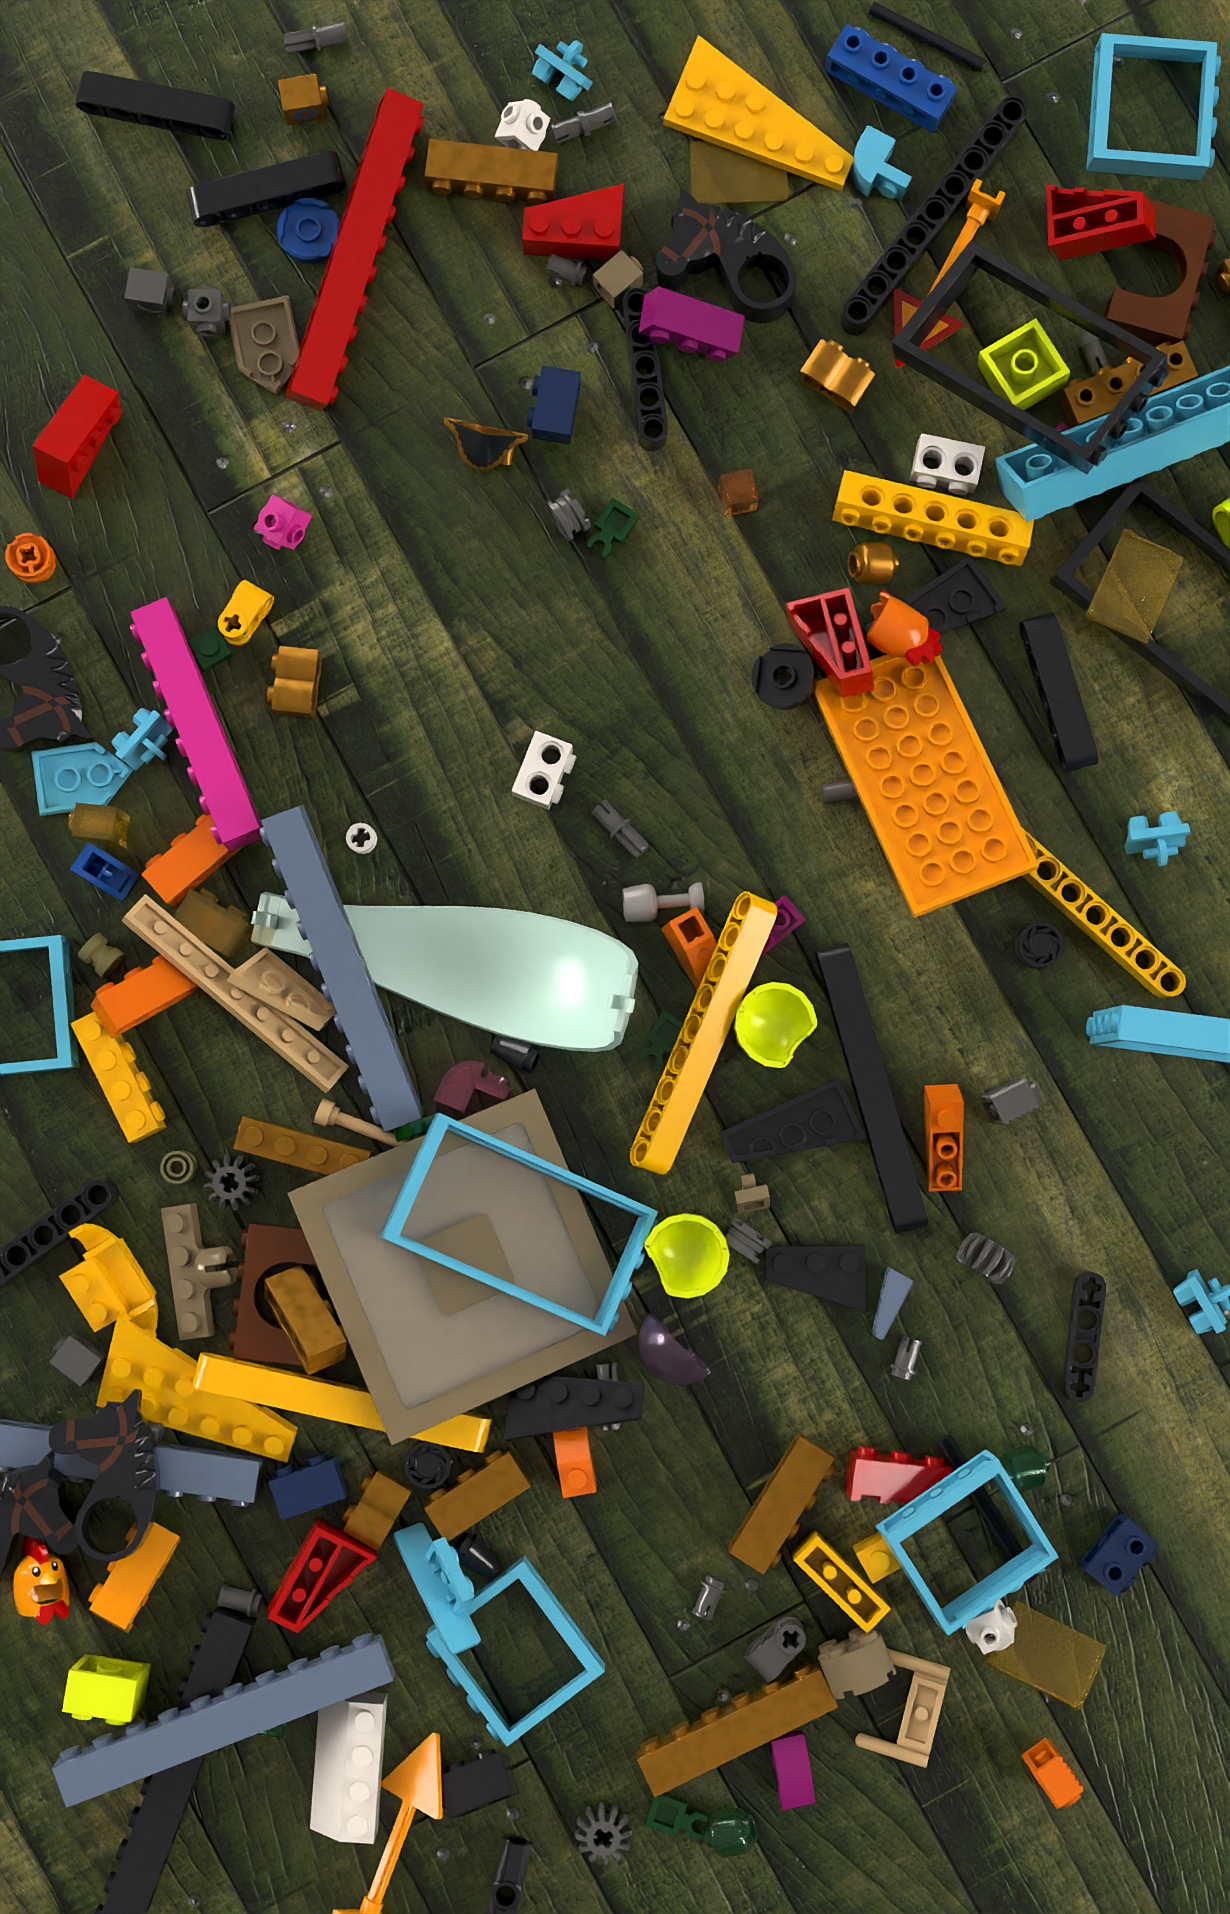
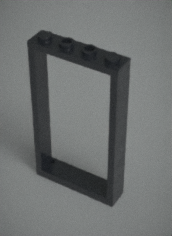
[892,241,1169,475]
[1050,477,1230,728]

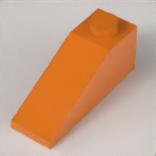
[553,1427,597,1498]

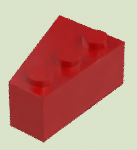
[522,184,624,261]
[1046,185,1156,261]
[32,375,122,499]
[844,1445,953,1504]
[268,1517,377,1633]

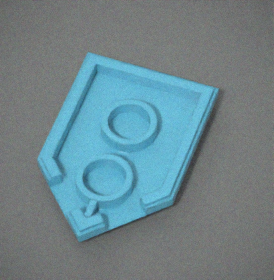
[31,742,133,816]

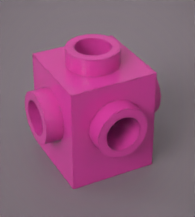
[254,494,312,550]

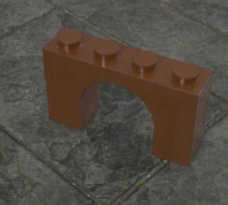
[1103,199,1217,346]
[229,1222,317,1366]

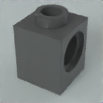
[124,267,177,316]
[49,1332,108,1387]

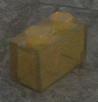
[68,802,130,848]
[173,888,252,958]

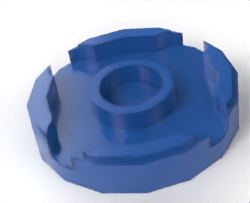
[277,198,340,264]

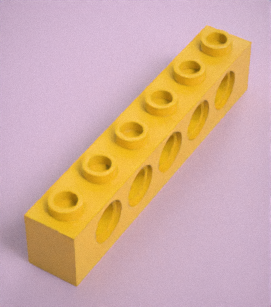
[832,470,1034,566]

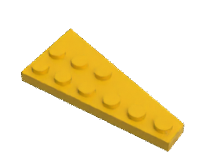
[663,35,853,192]
[96,1311,298,1463]

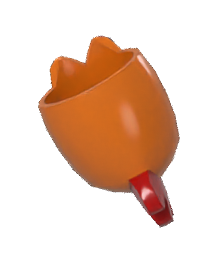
[865,590,943,666]

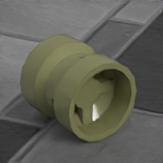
[78,933,125,979]
[160,1150,199,1184]

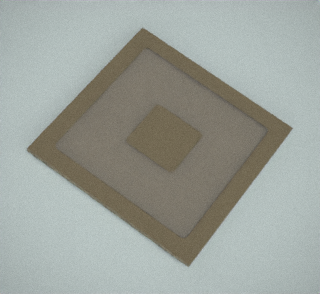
[287,1089,637,1445]

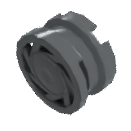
[545,489,591,542]
[724,1216,772,1264]

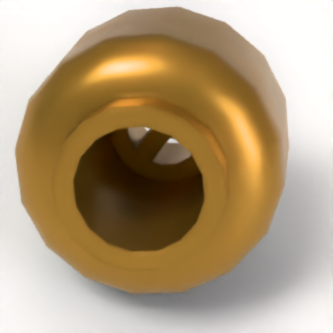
[848,542,899,585]

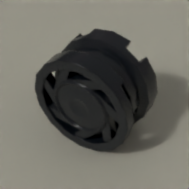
[1014,922,1064,969]
[404,1440,453,1489]

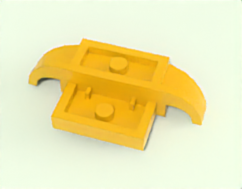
[59,1223,158,1333]

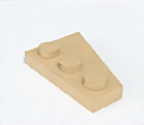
[226,947,337,1031]

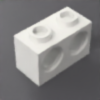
[910,433,985,495]
[511,731,576,810]

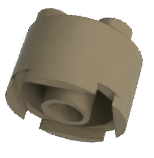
[818,1627,896,1699]

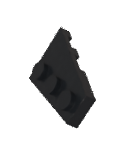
[765,1245,866,1312]

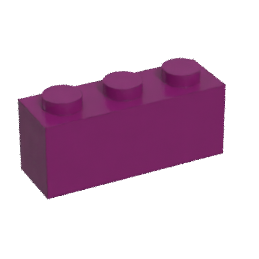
[638,287,745,362]

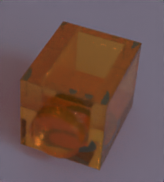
[718,468,758,516]

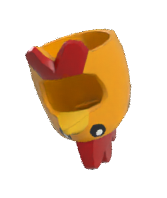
[13,1536,70,1625]

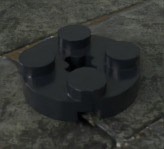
[751,643,818,710]

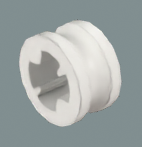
[346,823,377,854]

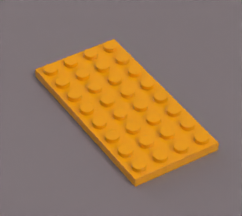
[812,654,1039,918]

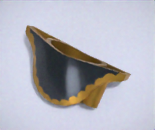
[444,417,528,470]

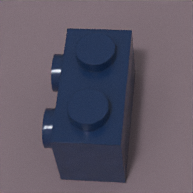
[527,366,581,445]
[269,1452,349,1521]
[1078,1512,1159,1596]

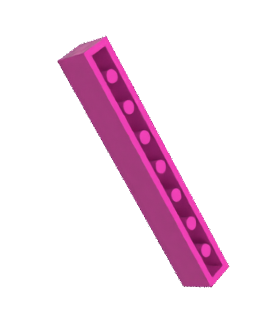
[130,597,263,852]

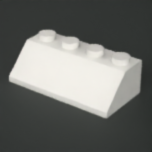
[310,1692,388,1844]

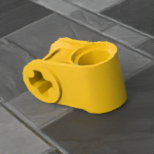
[218,580,274,646]

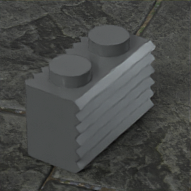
[980,1078,1041,1125]

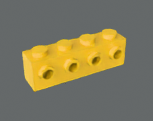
[70,1012,167,1143]

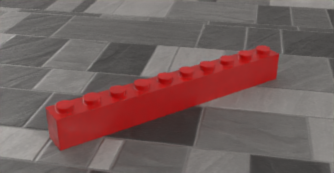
[285,88,425,411]

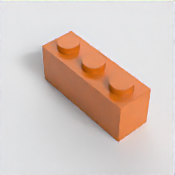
[142,813,244,907]
[91,954,199,1039]

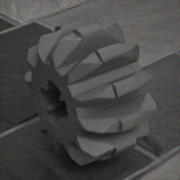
[203,1154,261,1211]
[956,1233,1016,1284]
[575,1802,632,1865]

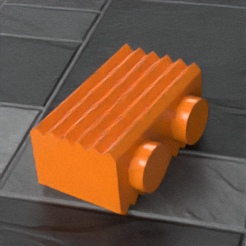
[1022,1738,1083,1809]

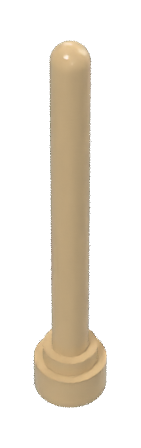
[314,1098,410,1147]

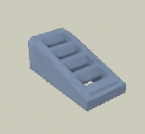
[872,1267,913,1340]

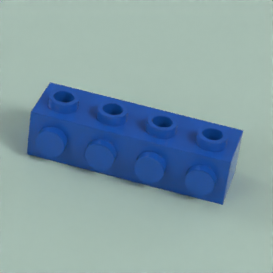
[824,24,958,133]

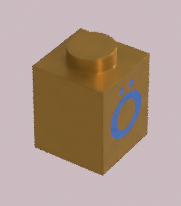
[278,74,329,125]

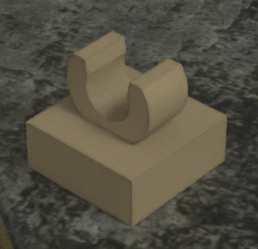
[734,1173,770,1214]

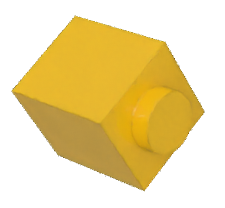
[852,1531,901,1584]

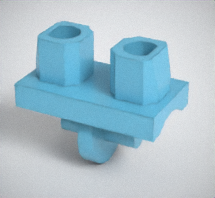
[532,40,593,101]
[112,708,174,771]
[1124,811,1190,867]
[1173,1269,1230,1334]

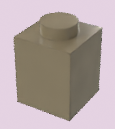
[593,250,644,310]

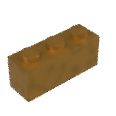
[264,1264,349,1375]
[424,1448,532,1542]

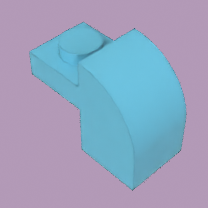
[851,125,912,201]

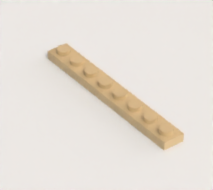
[122,894,349,1093]

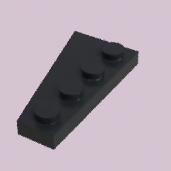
[862,555,1007,657]
[718,1078,867,1163]
[504,1376,645,1442]

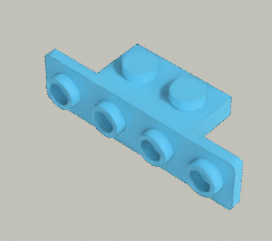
[393,1522,481,1656]

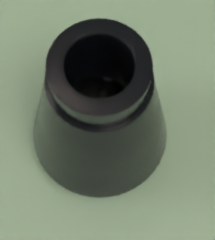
[490,1036,542,1074]
[453,1531,502,1580]

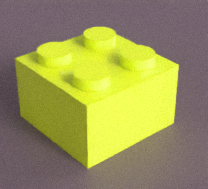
[977,318,1070,411]
[62,1654,151,1725]

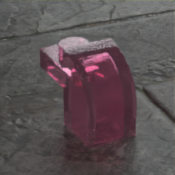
[433,1061,512,1112]

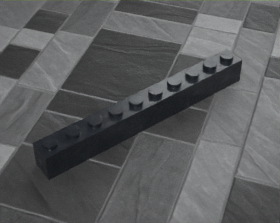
[94,1606,257,1914]

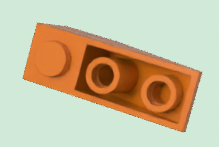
[661,906,717,991]
[924,1084,964,1192]

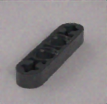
[1062,1271,1106,1402]

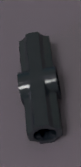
[486,1835,532,1914]

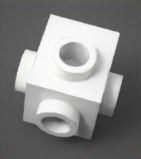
[495,99,551,151]
[965,1599,1017,1654]

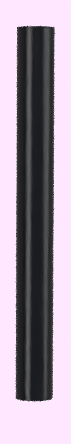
[868,1,987,72]

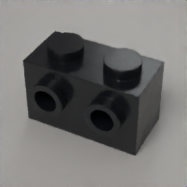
[441,1748,520,1819]

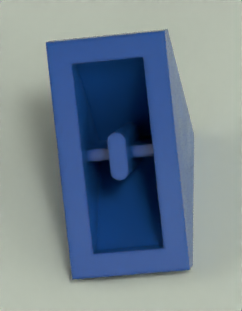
[70,842,140,901]

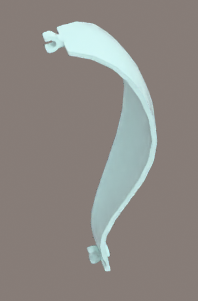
[251,892,638,1052]

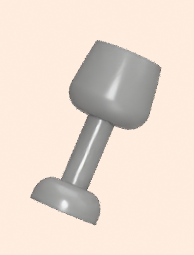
[622,882,704,923]

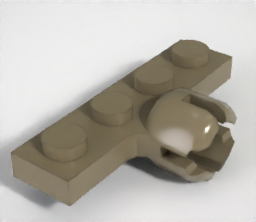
[161,1203,238,1340]

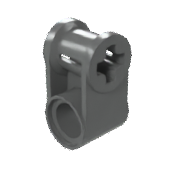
[743,1615,806,1682]

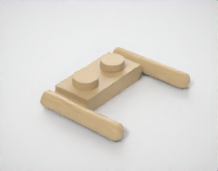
[855,1648,951,1768]

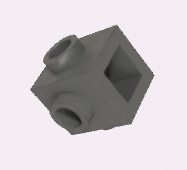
[183,285,231,337]

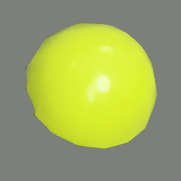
[734,982,817,1068]
[644,1213,730,1298]

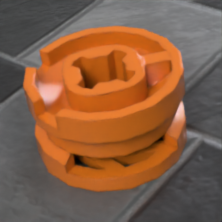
[5,533,56,584]

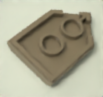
[228,295,300,395]

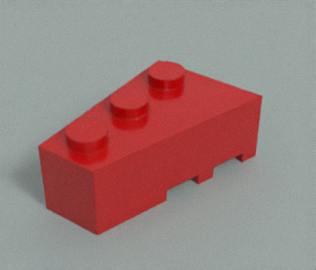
[785,587,874,698]

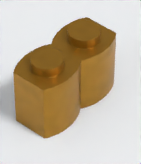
[798,340,875,413]
[267,646,322,719]
[342,1469,413,1551]

